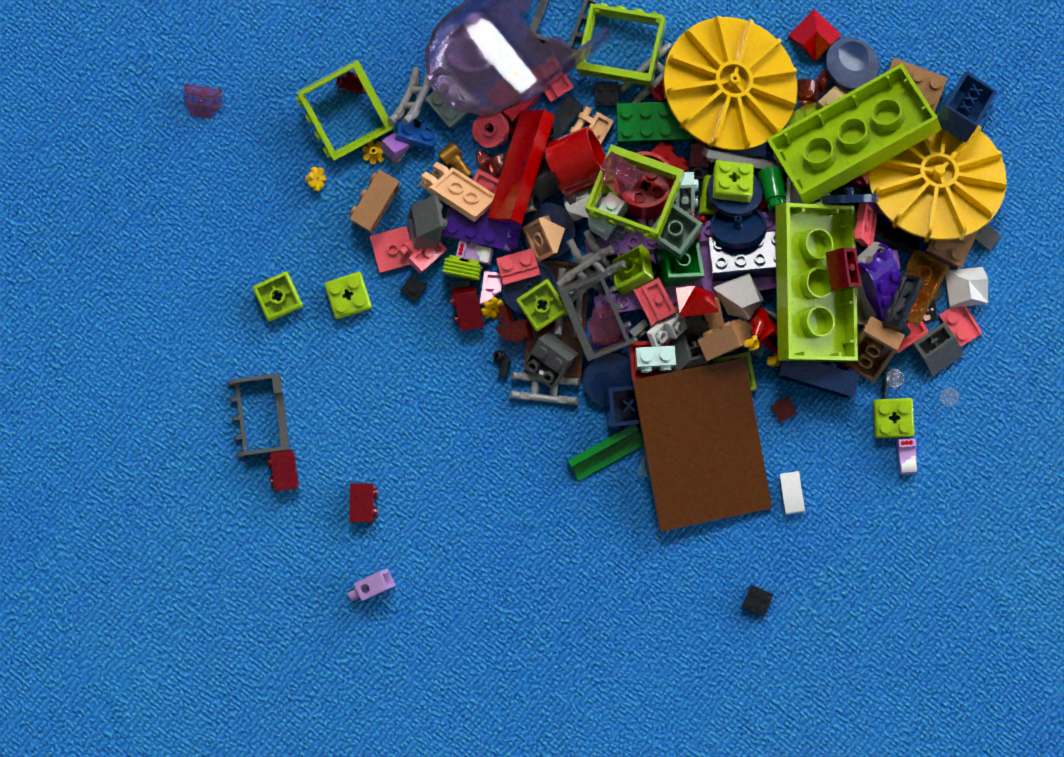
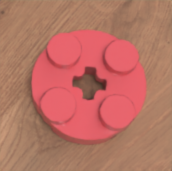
[472,110,509,148]

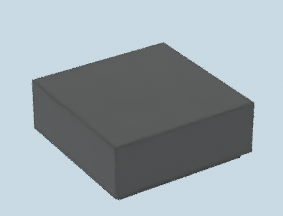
[975,224,1001,251]

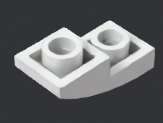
[647,313,688,347]
[780,471,805,515]

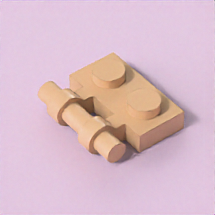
[569,106,614,144]

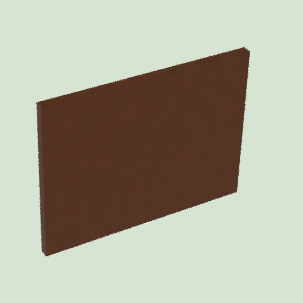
[632,357,772,531]

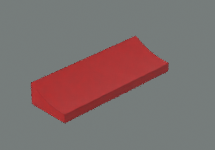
[488,109,555,225]

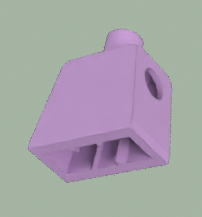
[348,568,396,601]

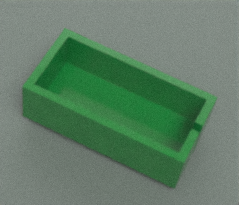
[616,102,695,145]

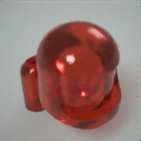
[797,71,828,105]
[476,150,507,179]

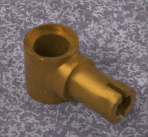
[437,142,472,177]

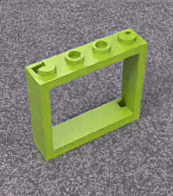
[576,3,667,87]
[295,59,394,160]
[585,144,685,239]

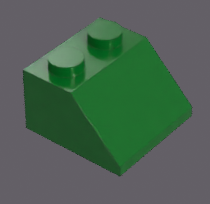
[656,241,705,287]

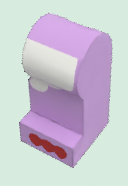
[456,240,494,265]
[896,439,917,475]

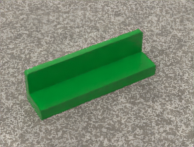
[568,424,643,481]

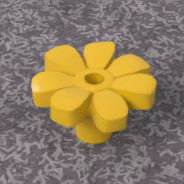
[362,140,386,165]
[305,167,327,191]
[481,297,504,319]

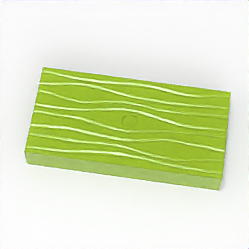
[767,63,942,204]
[775,203,858,362]

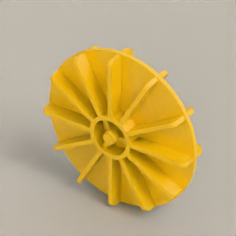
[663,16,797,151]
[869,114,1007,242]

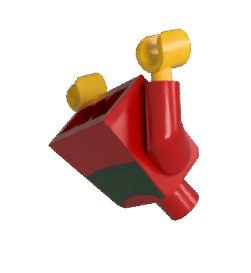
[744,308,781,367]

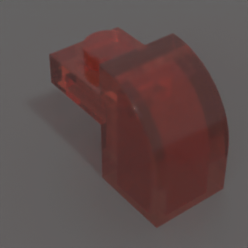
[495,305,534,343]

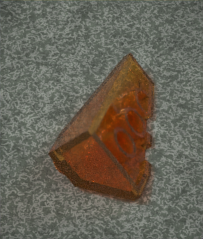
[906,249,950,327]

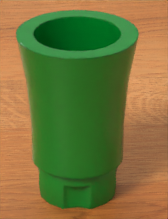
[757,166,787,212]

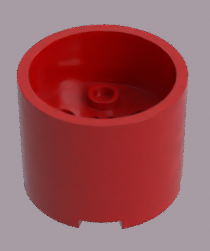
[545,126,611,197]
[616,151,674,220]

